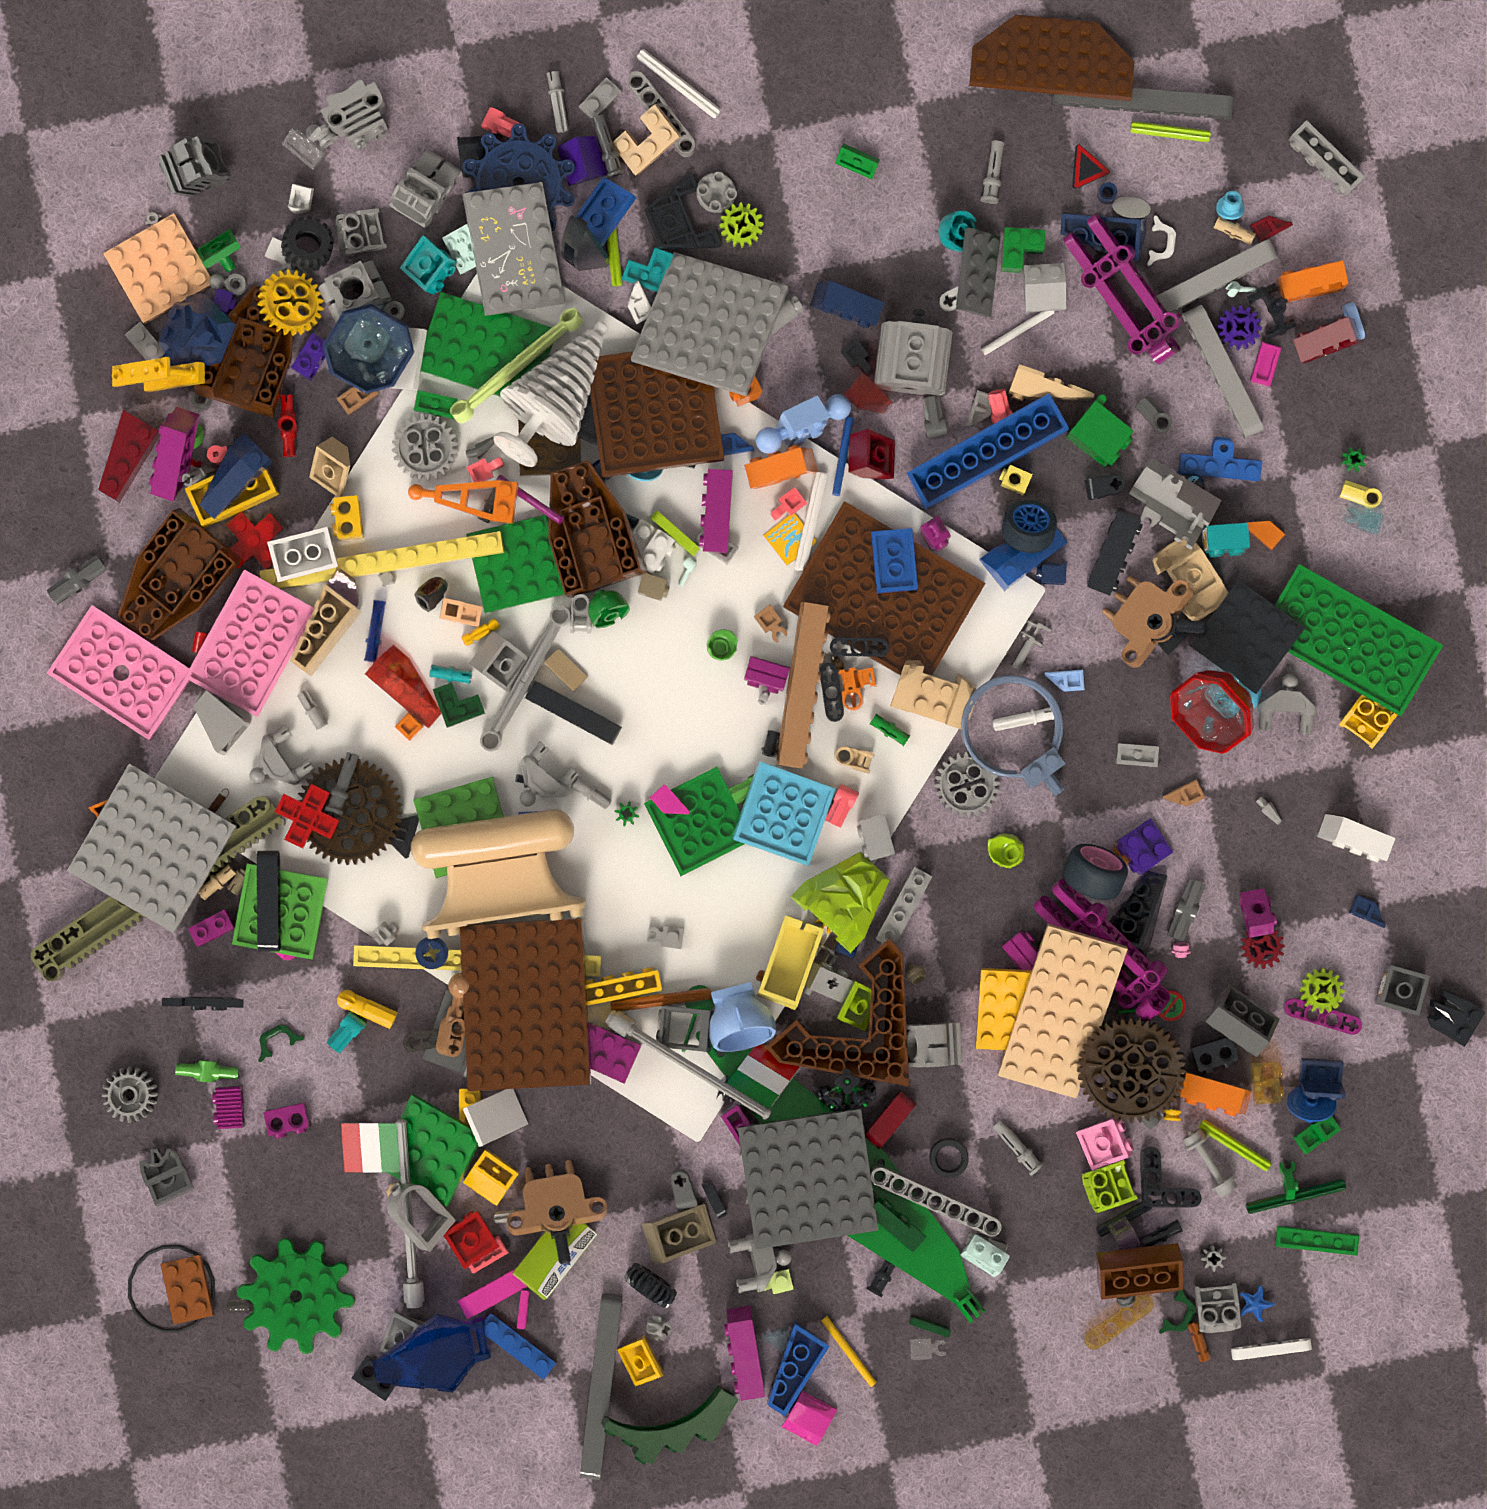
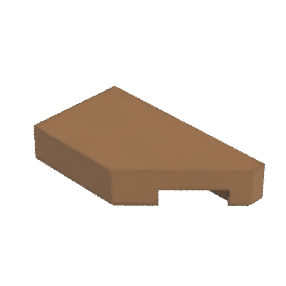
[336,387,379,415]
[1162,779,1206,807]

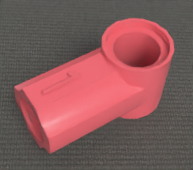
[481,107,523,138]
[987,389,1013,424]
[825,784,859,828]

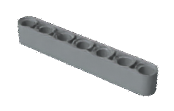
[1151,239,1279,321]
[1182,305,1263,439]
[870,1164,1001,1236]

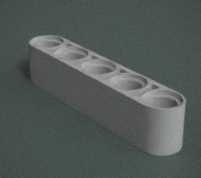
[628,71,695,157]

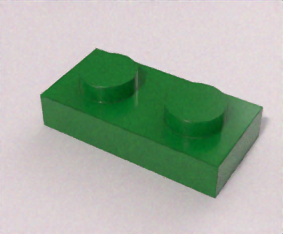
[835,143,880,180]
[413,390,458,420]

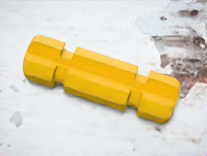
[461,618,500,646]

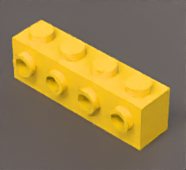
[586,967,663,1006]

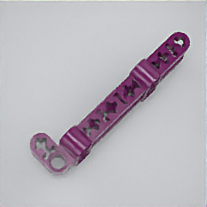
[1063,213,1182,365]
[1034,879,1171,1022]

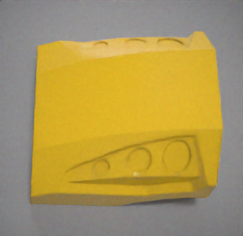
[1339,694,1397,748]

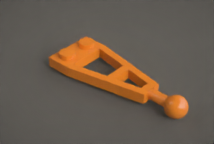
[408,480,519,524]

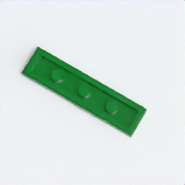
[1275,1226,1360,1256]

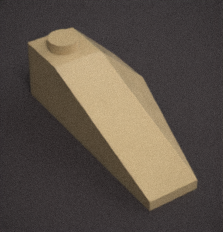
[1008,364,1095,401]

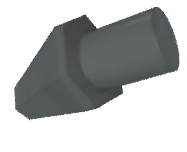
[465,437,494,459]

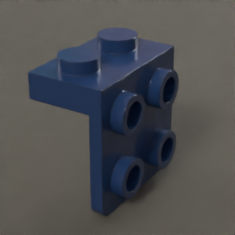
[1299,1058,1346,1100]

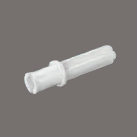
[993,707,1054,731]

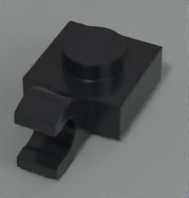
[841,339,873,377]

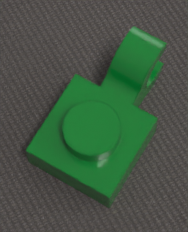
[1279,1161,1298,1200]

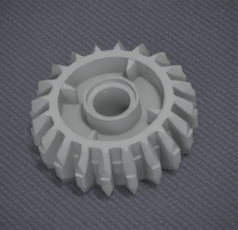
[102,1067,158,1123]

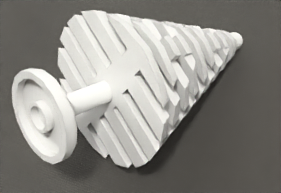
[493,322,607,467]

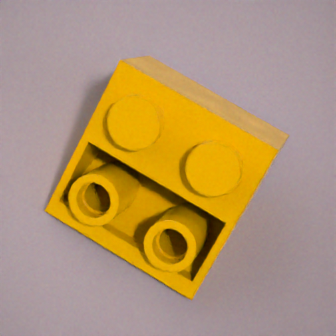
[463,1149,520,1206]

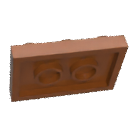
[160,1254,215,1324]

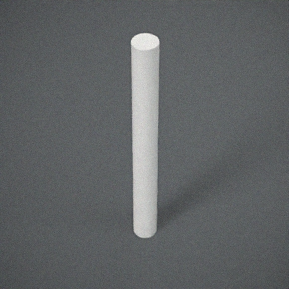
[981,311,1054,356]

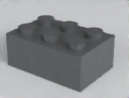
[1206,984,1280,1057]

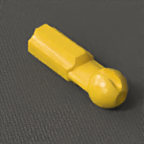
[337,990,398,1029]

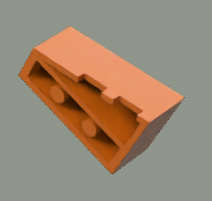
[1277,260,1349,302]
[1180,1073,1252,1117]

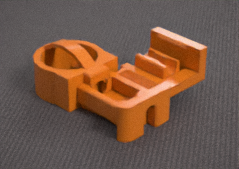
[838,667,877,711]

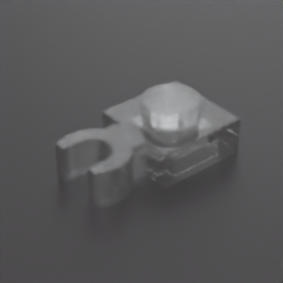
[910,1337,946,1360]

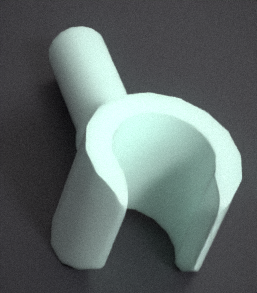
[1226,281,1256,297]
[678,557,697,586]

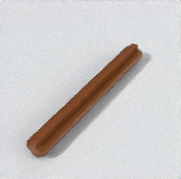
[610,988,712,1011]

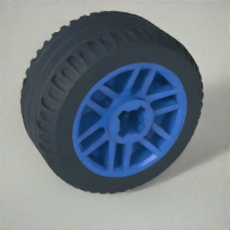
[1002,500,1057,553]

